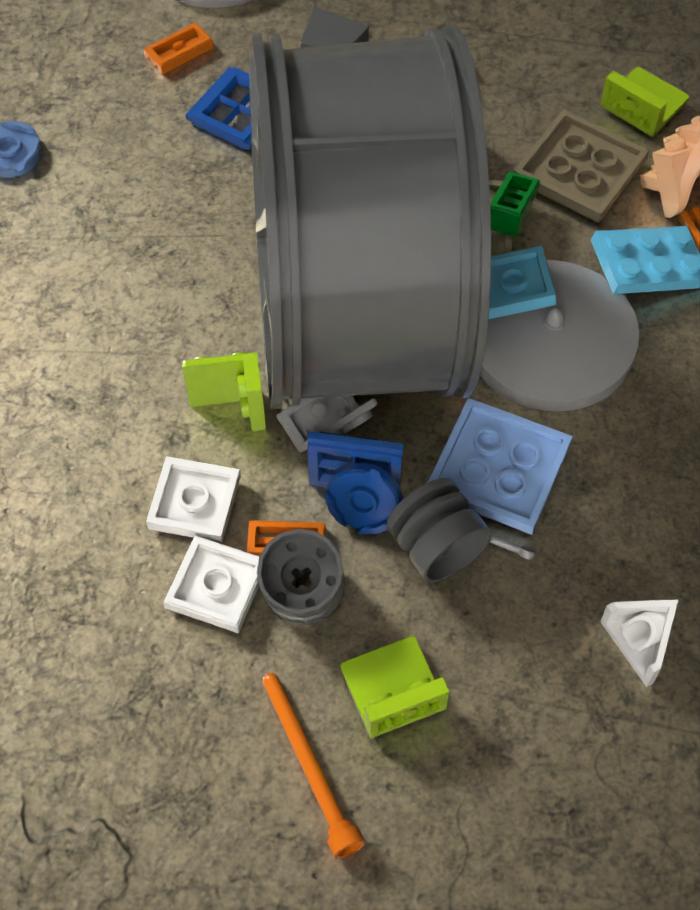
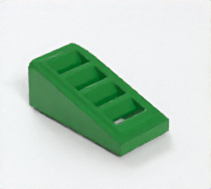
[490,171,541,237]

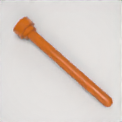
[263,673,366,859]

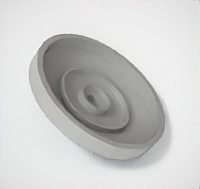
[480,260,639,412]

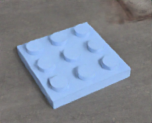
[428,398,573,535]

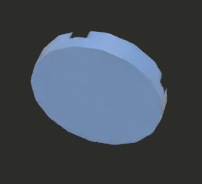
[0,121,43,178]

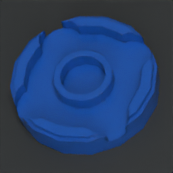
[325,462,403,534]

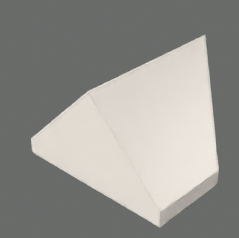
[600,599,678,687]

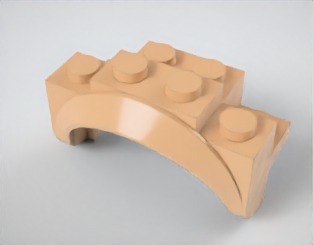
[640,116,700,218]

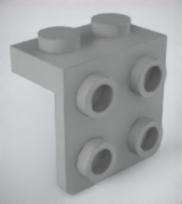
[276,395,378,453]

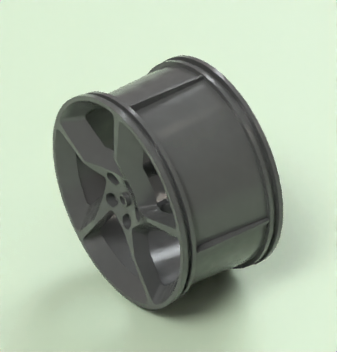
[249,25,491,409]

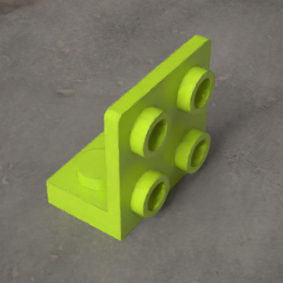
[600,67,689,137]
[182,352,266,431]
[341,636,449,739]

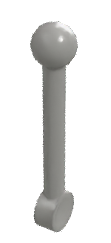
[490,535,536,560]

